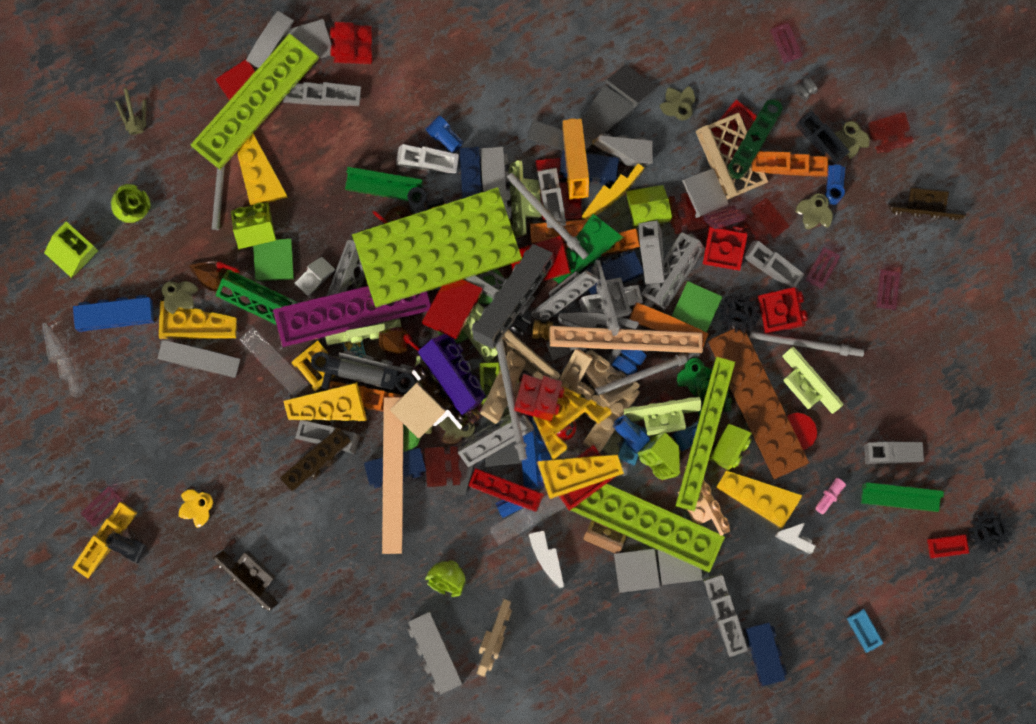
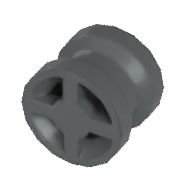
[794,77,818,101]

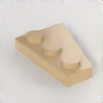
[585,350,640,407]

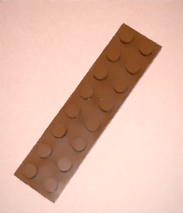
[708,329,809,480]

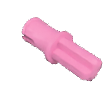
[816,478,846,514]

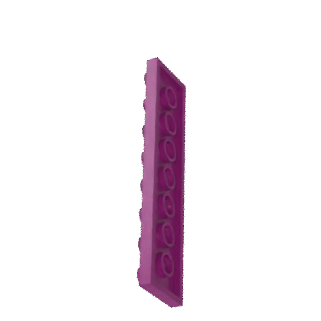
[273,286,431,348]

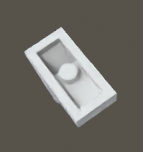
[295,257,335,297]
[775,523,815,554]

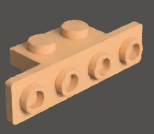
[678,466,730,536]

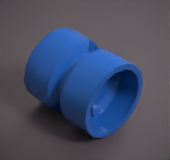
[611,350,647,376]

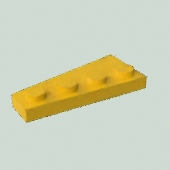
[237,134,287,206]
[158,300,237,339]
[284,383,367,421]
[537,455,624,499]
[716,471,803,529]

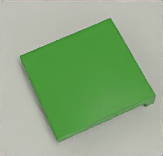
[253,239,294,282]
[672,281,722,332]

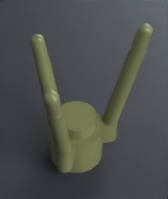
[115,88,147,135]

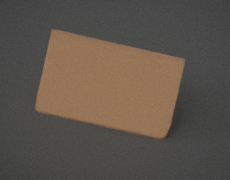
[583,520,627,554]

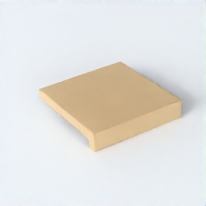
[390,382,446,438]

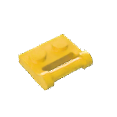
[291,341,336,392]

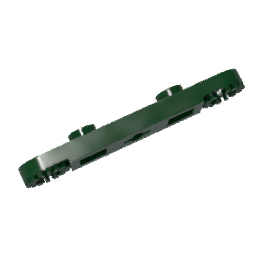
[728,99,783,179]

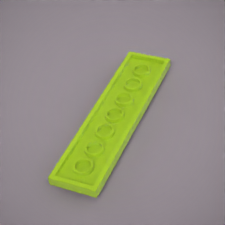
[191,33,319,170]
[570,484,725,573]

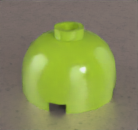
[111,184,151,223]
[425,560,465,597]

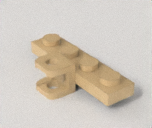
[559,348,595,400]
[480,350,527,424]
[583,390,640,453]
[477,599,512,677]

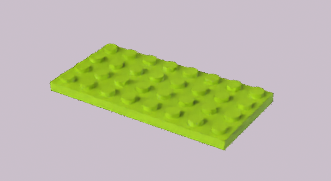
[352,187,522,308]

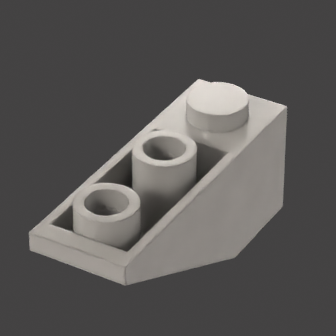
[593,134,653,167]
[639,221,665,284]
[864,442,924,464]

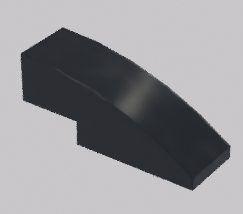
[795,111,850,164]

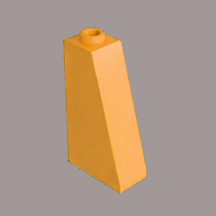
[563,118,589,199]

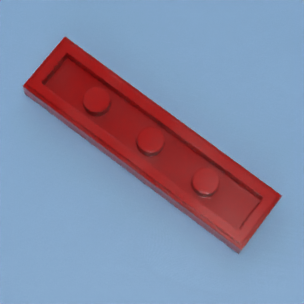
[468,468,544,512]

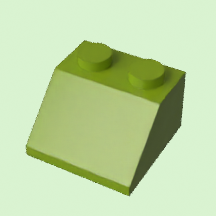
[626,185,672,229]

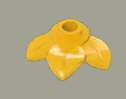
[179,490,213,528]

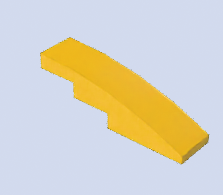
[582,164,644,220]
[72,502,137,578]

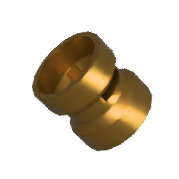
[532,320,553,341]

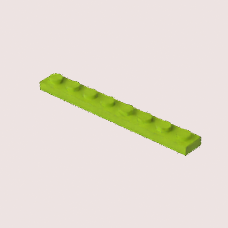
[675,357,735,511]

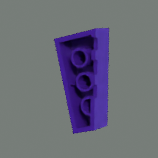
[418,334,487,415]

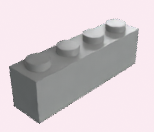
[480,147,512,218]
[407,612,462,694]

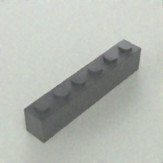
[472,244,554,349]

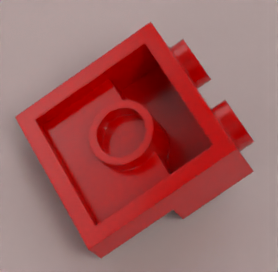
[330,22,372,64]
[703,222,747,271]
[758,287,808,333]
[513,374,565,421]

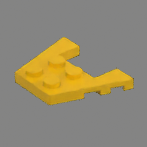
[532,386,612,459]

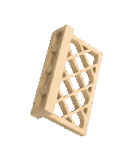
[696,113,768,200]
[502,330,561,380]

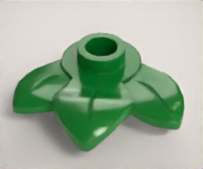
[677,358,712,396]

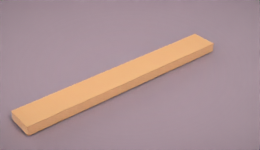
[550,326,703,353]
[382,398,403,554]

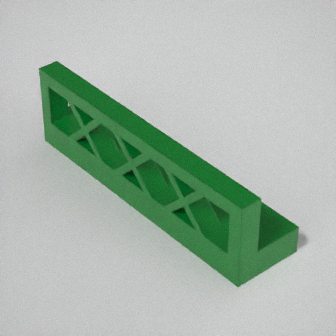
[345,167,423,202]
[215,269,297,325]
[861,482,944,512]

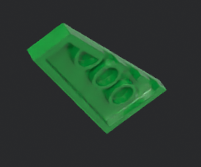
[553,214,624,284]

